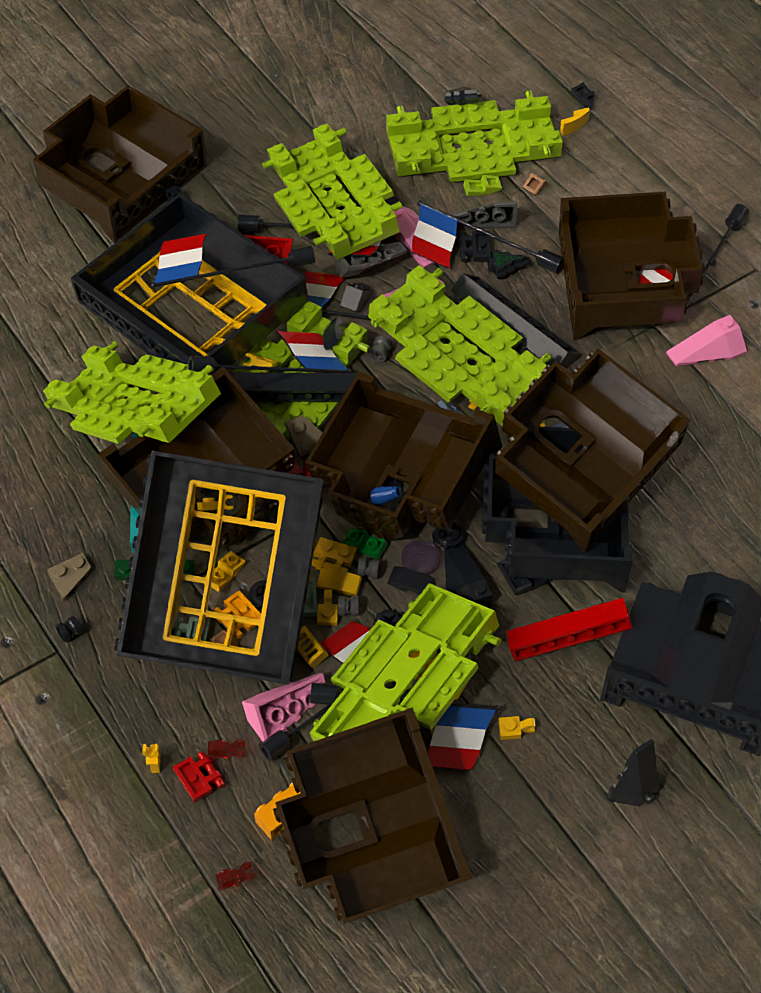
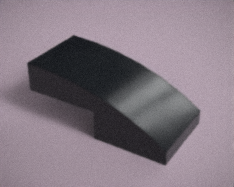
[323,315,344,351]
[387,566,433,595]

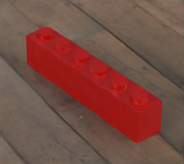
[506,598,633,662]

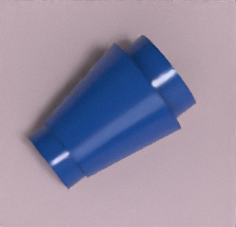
[371,486,401,506]

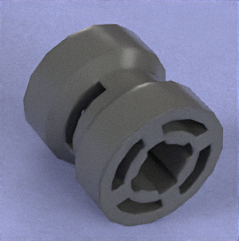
[369,336,392,362]
[358,557,380,579]
[338,596,359,616]

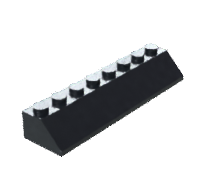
[451,273,582,369]

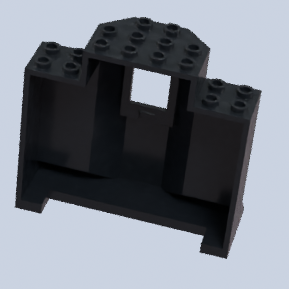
[481,426,633,593]
[600,571,761,756]

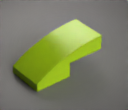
[463,175,502,196]

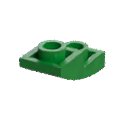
[342,528,388,559]

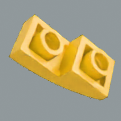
[560,107,590,136]
[205,551,246,592]
[316,568,362,596]

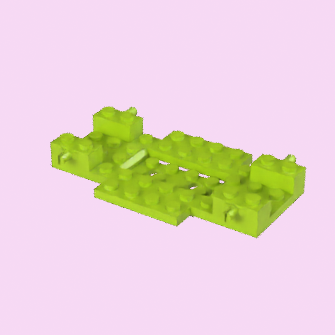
[386,90,563,182]
[262,123,402,260]
[368,265,551,426]
[233,301,371,441]
[43,341,221,444]
[310,583,501,741]

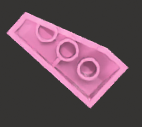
[393,206,434,269]
[666,315,747,366]
[242,673,326,741]

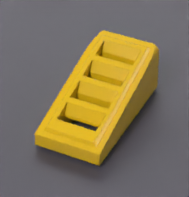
[297,626,329,668]

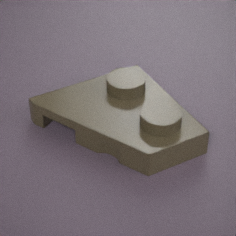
[284,415,322,457]
[47,553,92,601]

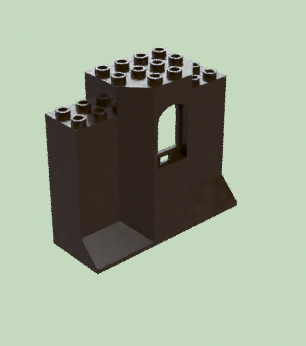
[33,85,207,243]
[559,191,705,340]
[495,348,691,553]
[97,367,295,548]
[305,372,503,540]
[273,707,472,924]

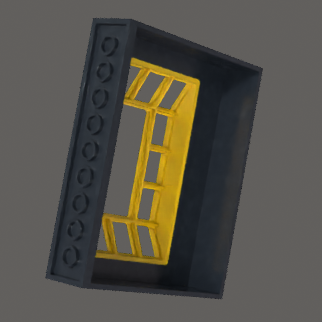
[70,193,309,373]
[114,451,326,685]

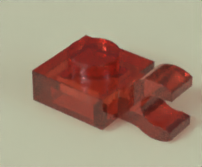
[208,740,245,759]
[215,862,255,891]

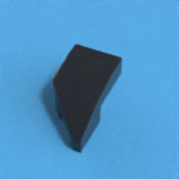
[570,82,595,109]

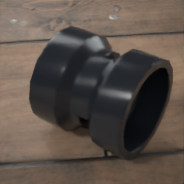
[55,616,83,643]

